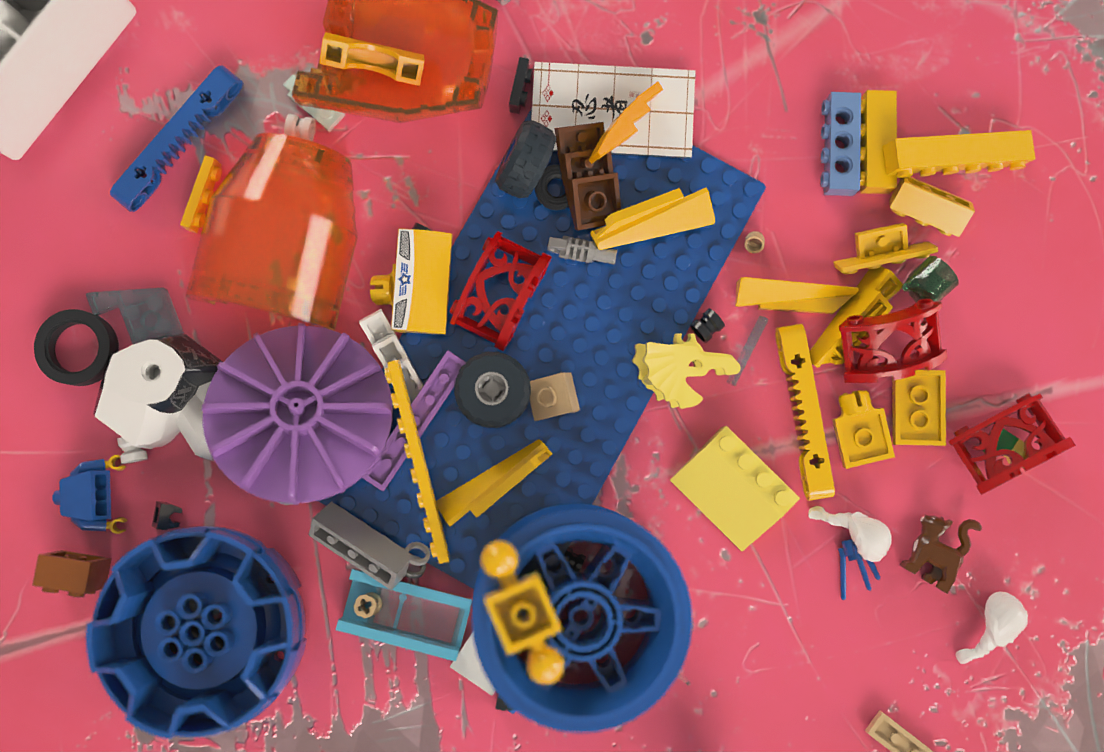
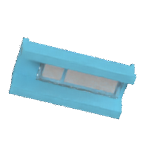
[336,569,472,661]

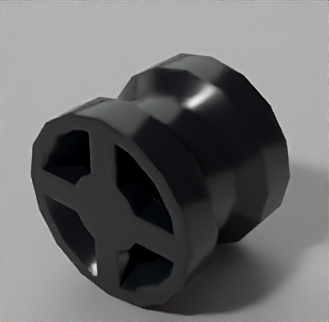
[556,547,586,572]

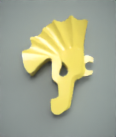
[632,334,741,409]

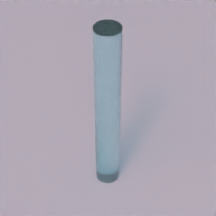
[727,316,768,386]

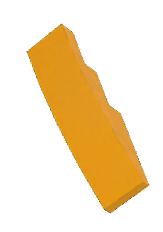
[589,82,664,164]

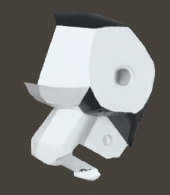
[93,334,223,461]

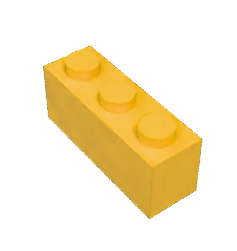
[889,177,975,237]

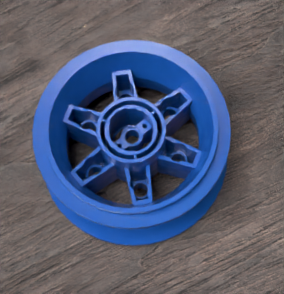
[472,503,693,733]

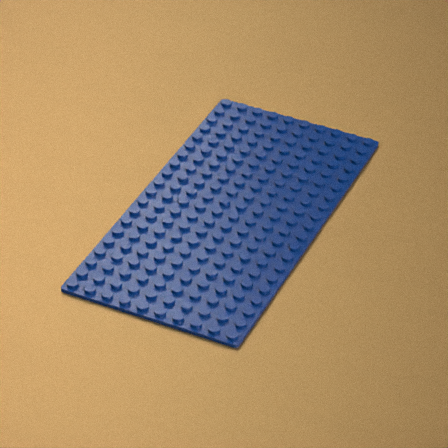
[318,108,766,615]

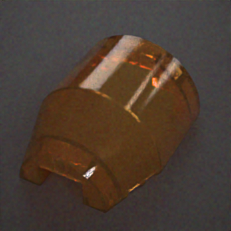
[292,0,498,123]
[185,133,358,331]

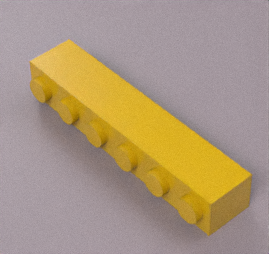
[883,130,1035,178]

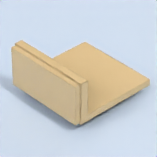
[530,373,580,421]

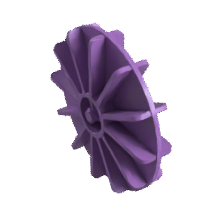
[202,322,393,505]

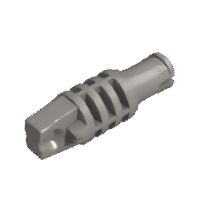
[547,236,617,265]

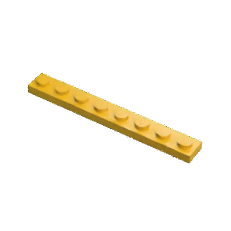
[384,359,450,564]

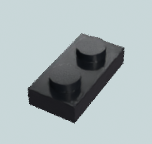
[509,57,533,114]

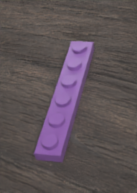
[362,350,466,491]

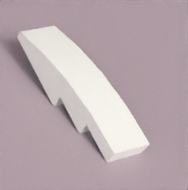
[359,309,424,404]

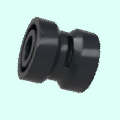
[690,308,725,343]

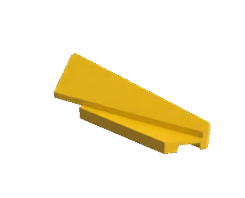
[590,187,715,250]
[809,266,904,368]
[735,277,859,314]
[436,439,552,526]

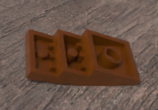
[554,122,621,230]

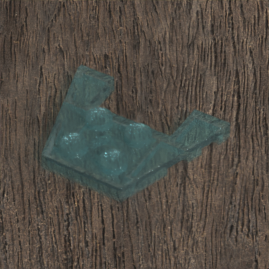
[86,288,184,345]

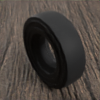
[535,165,569,210]

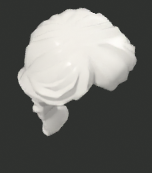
[808,506,892,562]
[955,592,1028,664]

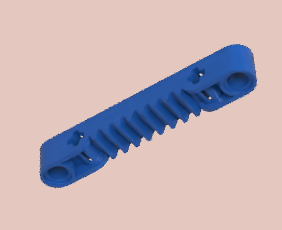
[110,65,243,212]

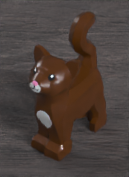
[900,515,982,594]

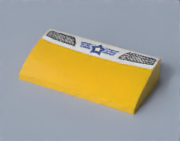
[391,228,452,335]

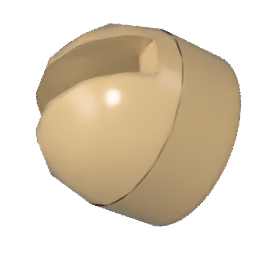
[744,231,765,253]

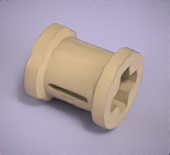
[353,592,383,618]

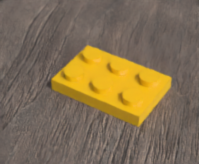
[892,370,946,446]

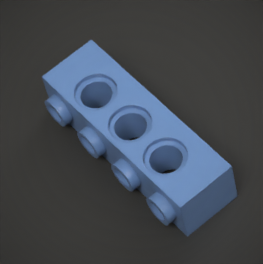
[820,92,861,196]

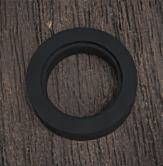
[34,309,119,386]

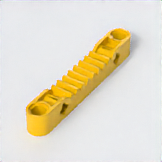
[775,324,835,501]

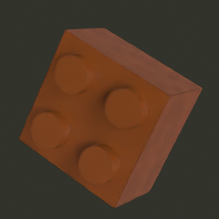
[32,550,112,597]

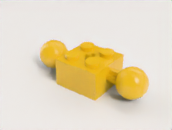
[481,541,564,684]

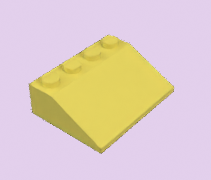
[670,426,800,551]

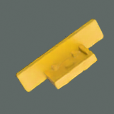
[834,223,938,274]

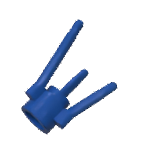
[838,539,880,600]

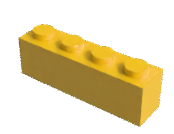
[860,90,897,194]

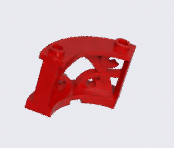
[450,231,552,351]
[839,299,947,383]
[948,393,1076,495]

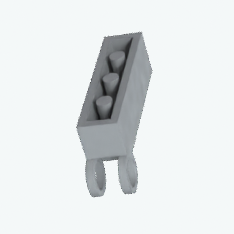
[309,501,431,590]

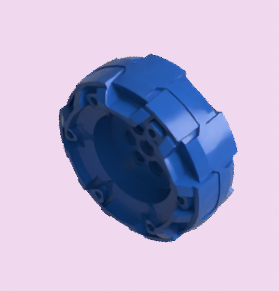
[86,526,307,739]

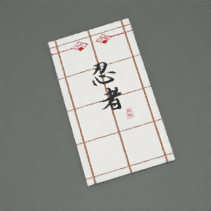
[531,62,696,158]

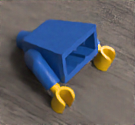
[52,455,127,534]

